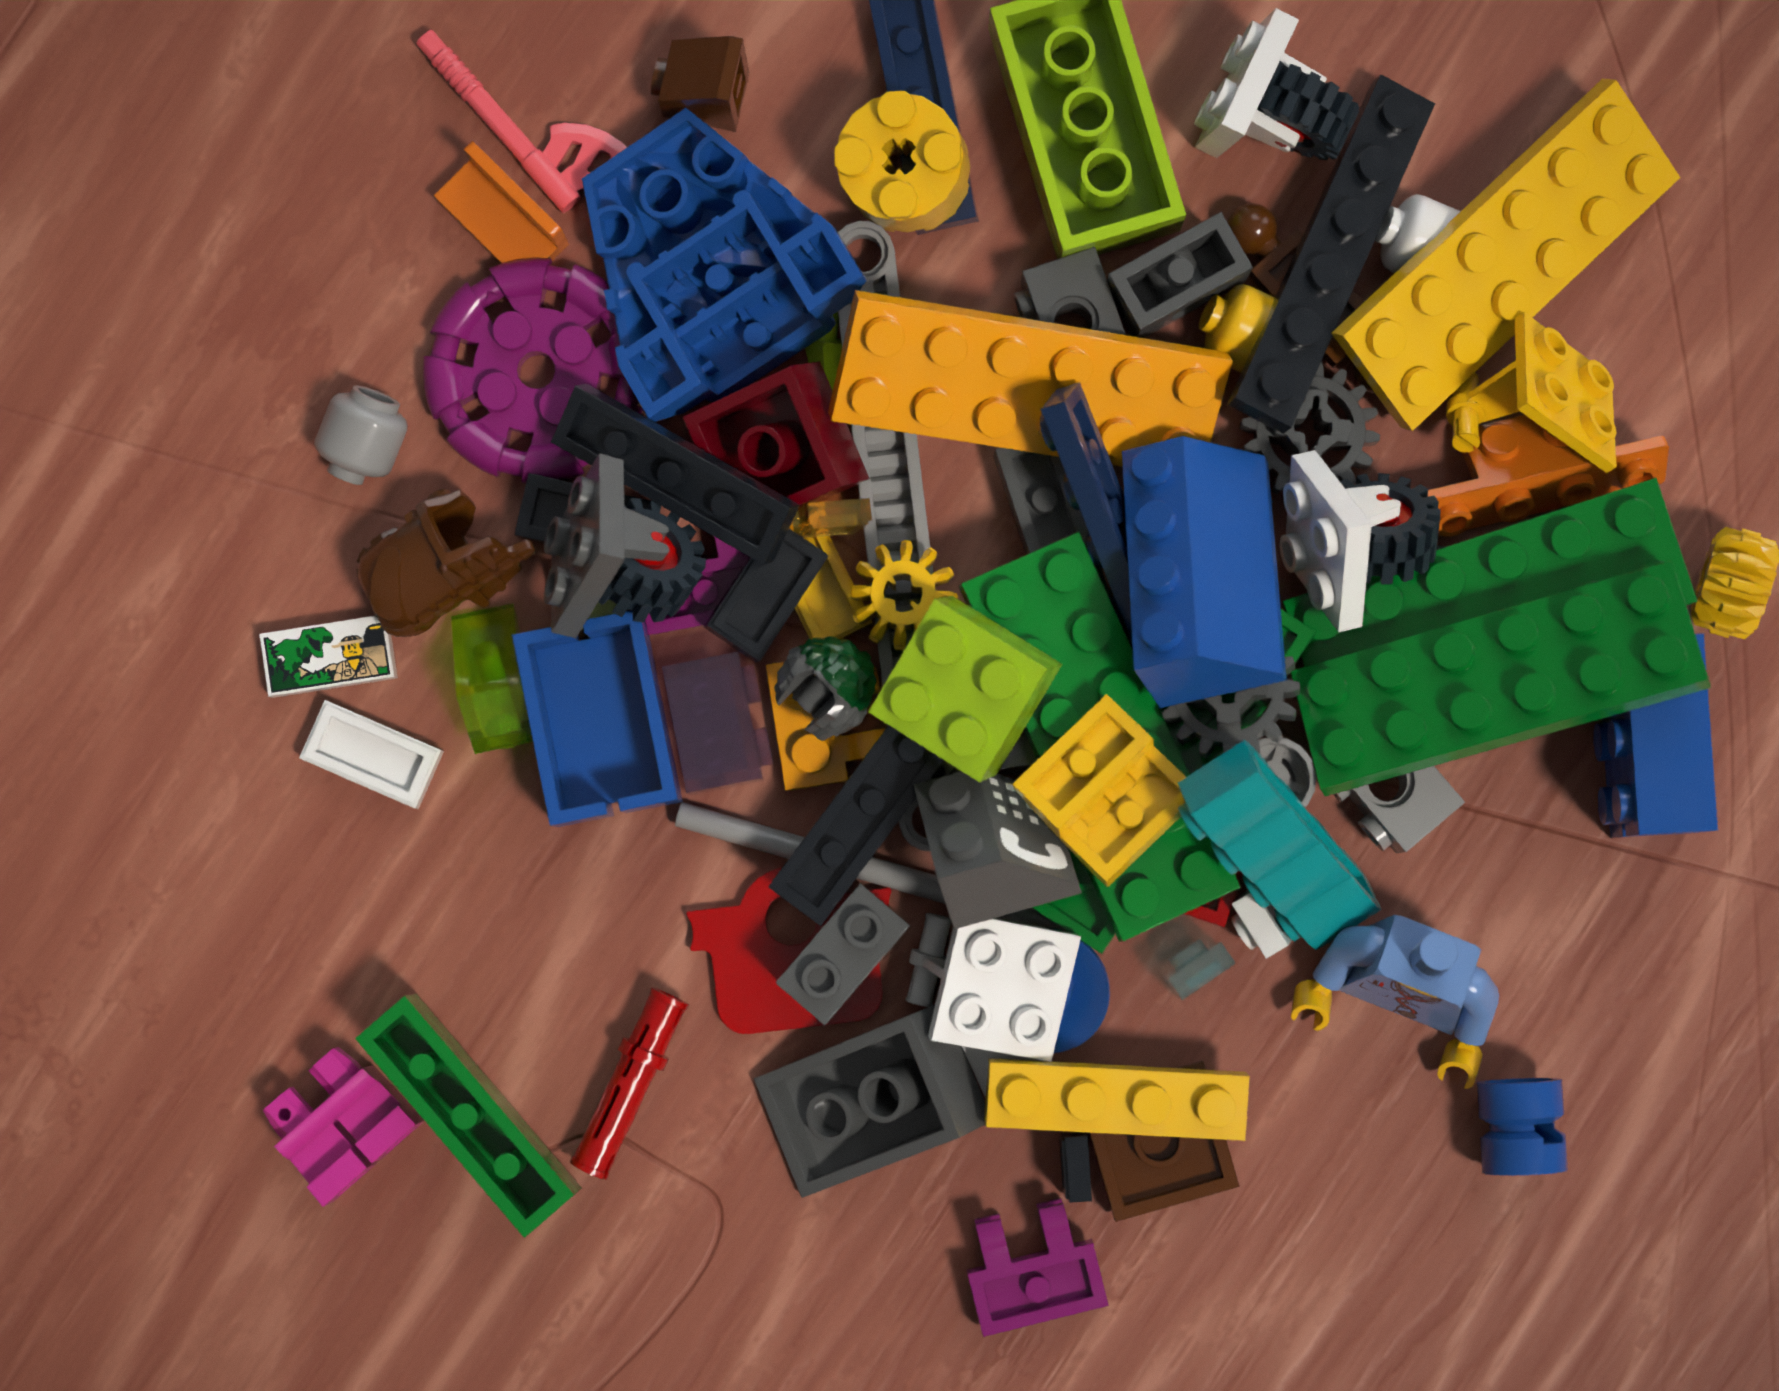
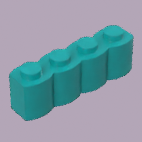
[1178,740,1382,950]

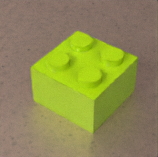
[869,596,1063,782]

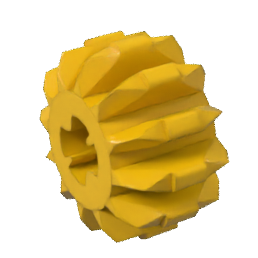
[1691,527,1779,640]
[848,540,958,651]

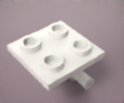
[905,913,1081,1062]

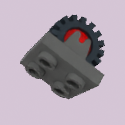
[544,453,706,639]

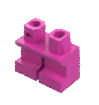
[263,1047,424,1207]

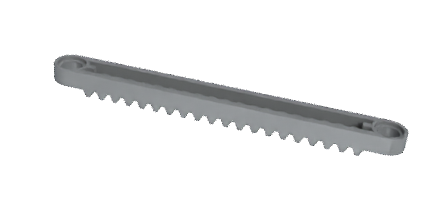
[838,221,954,852]

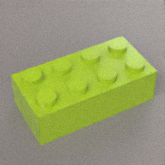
[988,0,1186,259]

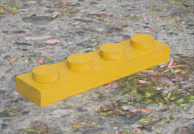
[984,1058,1250,1141]

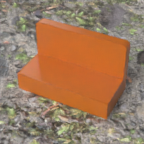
[434,141,569,264]

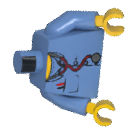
[1291,915,1499,1089]

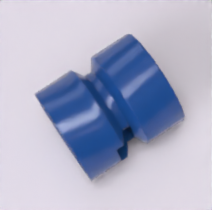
[1477,1078,1568,1176]

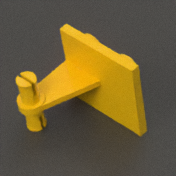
[1446,312,1617,473]

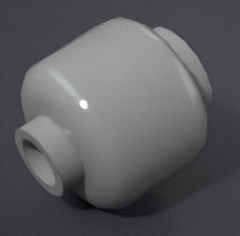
[314,385,408,485]

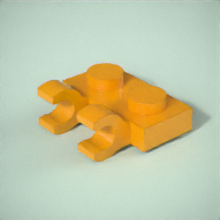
[766,662,885,791]

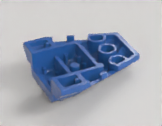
[582,108,867,422]

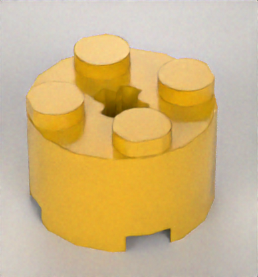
[834,91,971,232]

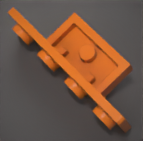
[1428,415,1669,537]

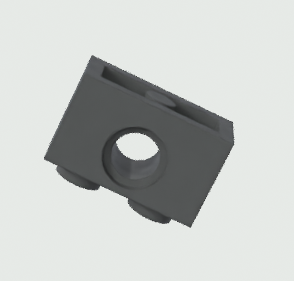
[1107,212,1253,338]
[1014,247,1126,335]
[776,883,910,1025]

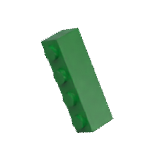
[355,994,582,1238]

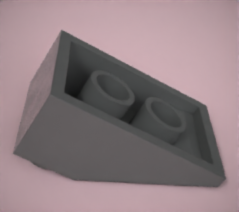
[754,1004,985,1198]

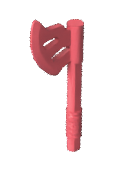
[416,30,627,213]

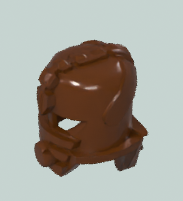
[356,489,536,637]

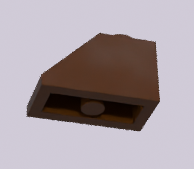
[651,36,749,132]

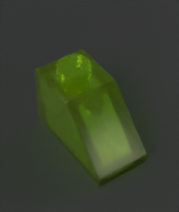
[451,603,533,754]

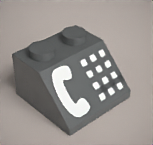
[914,771,1081,930]

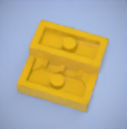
[1012,694,1186,888]

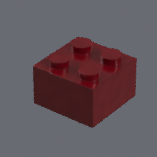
[683,361,870,512]

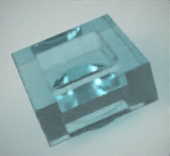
[1163,938,1236,1000]

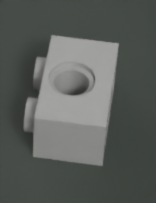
[1333,766,1465,853]

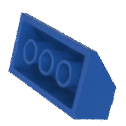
[1122,436,1287,708]

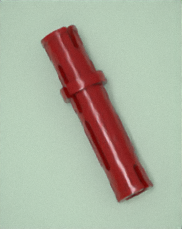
[570,987,689,1180]

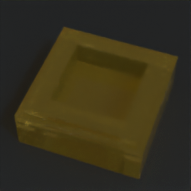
[793,498,872,538]

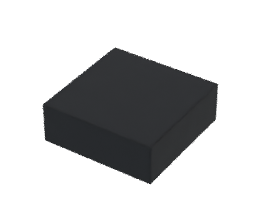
[1059,1132,1092,1203]

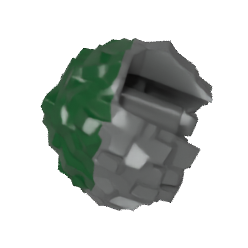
[774,636,876,741]

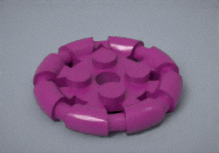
[423,258,643,484]

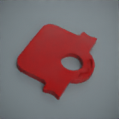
[686,868,892,1034]

